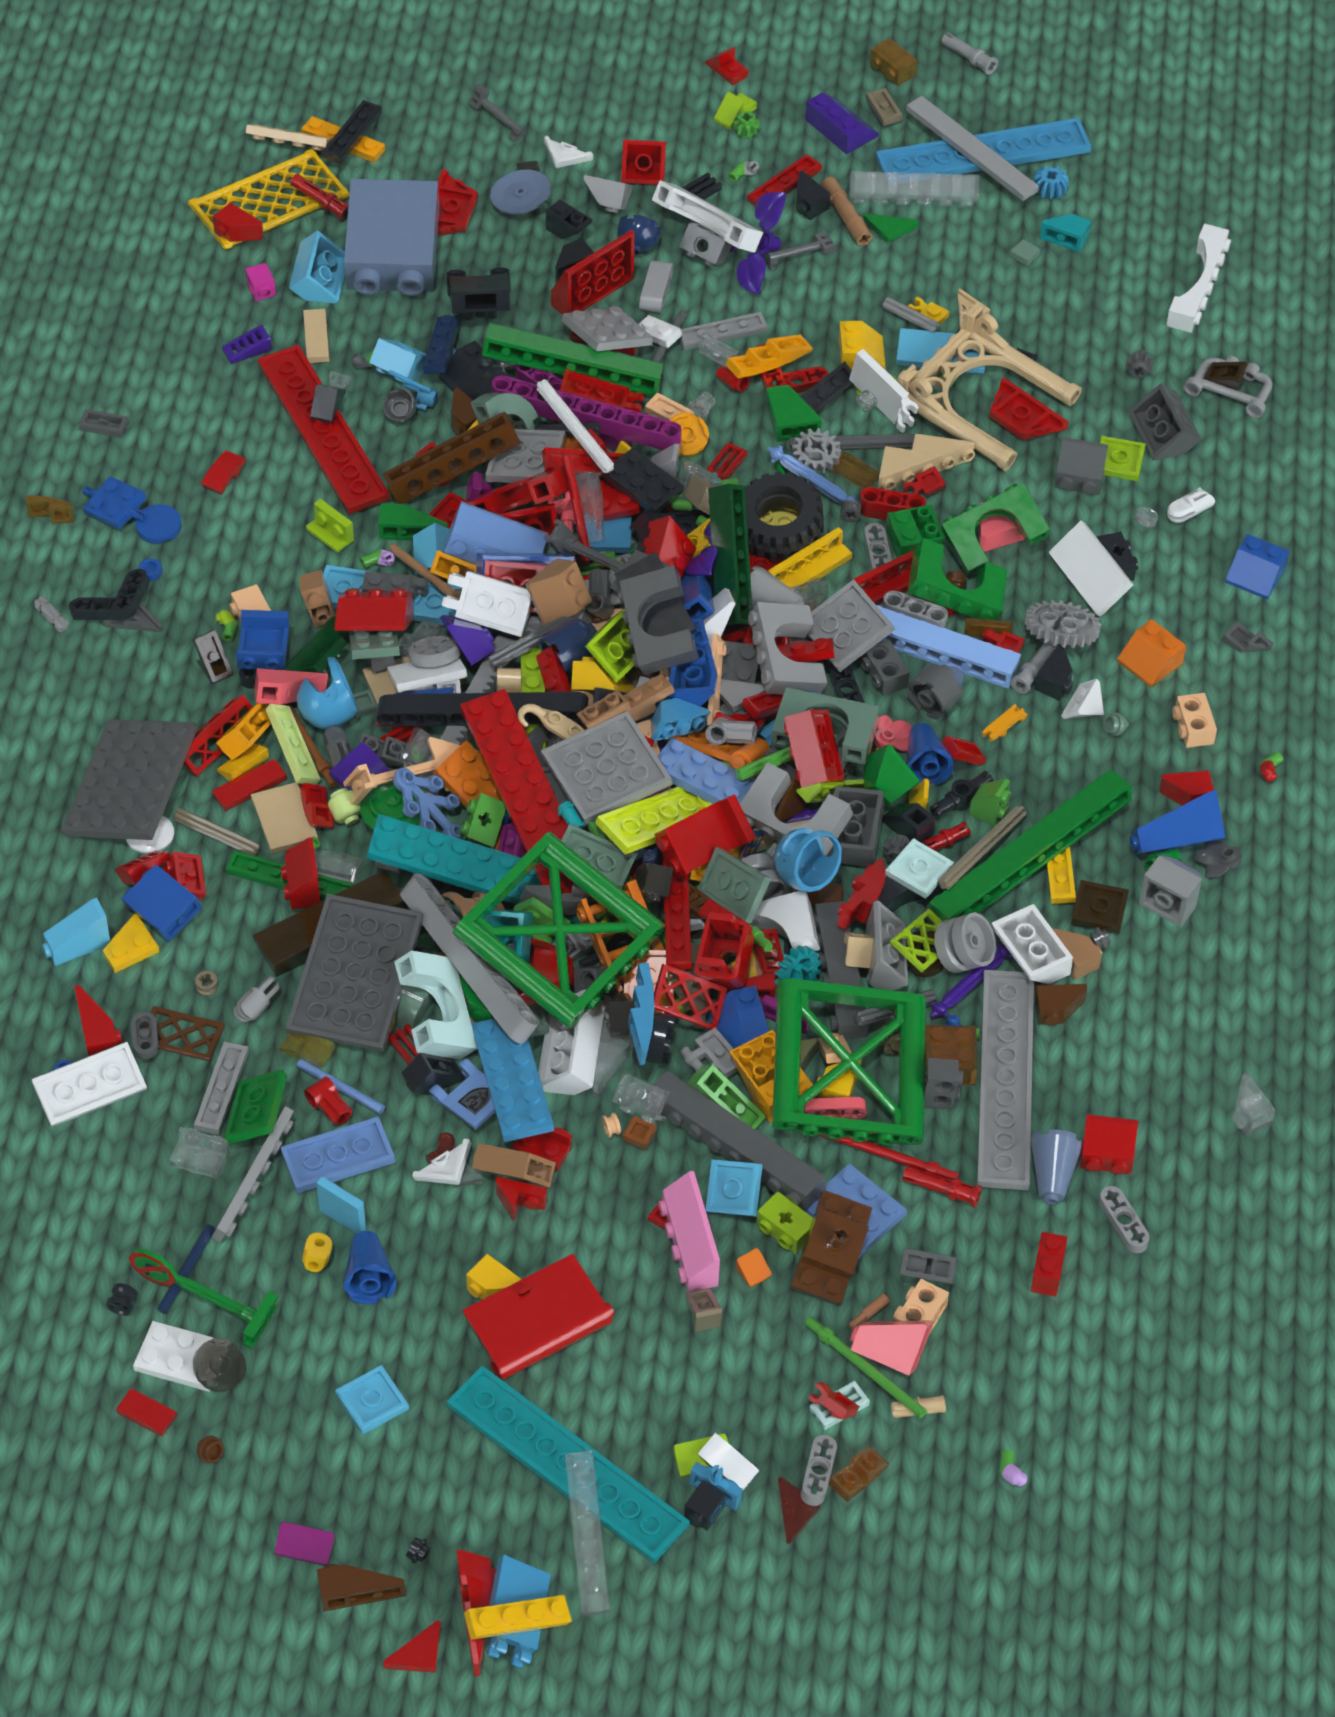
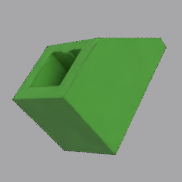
[969,779,1011,826]

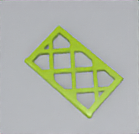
[890,909,942,973]

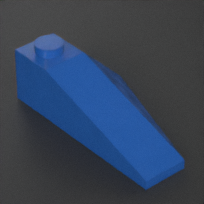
[668,618,718,707]

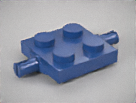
[82,476,147,530]

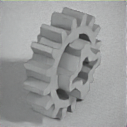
[792,428,841,474]

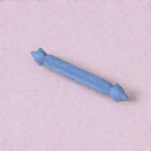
[767,445,857,503]

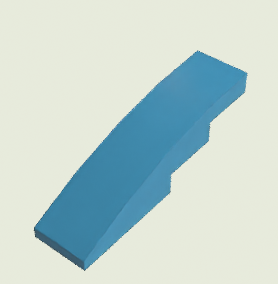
[628,962,654,1065]

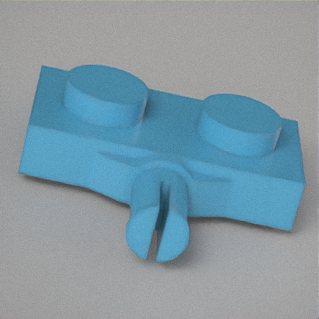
[689,1462,743,1511]

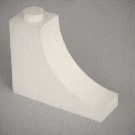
[749,891,820,951]

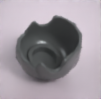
[383,387,417,423]

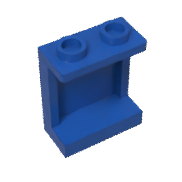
[236,610,290,670]
[121,865,202,943]

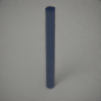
[157,1224,215,1314]

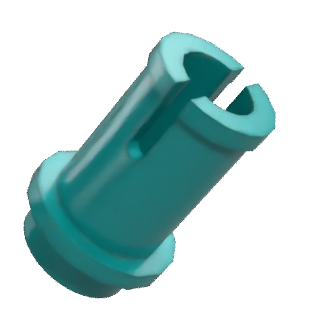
[557,801,586,829]

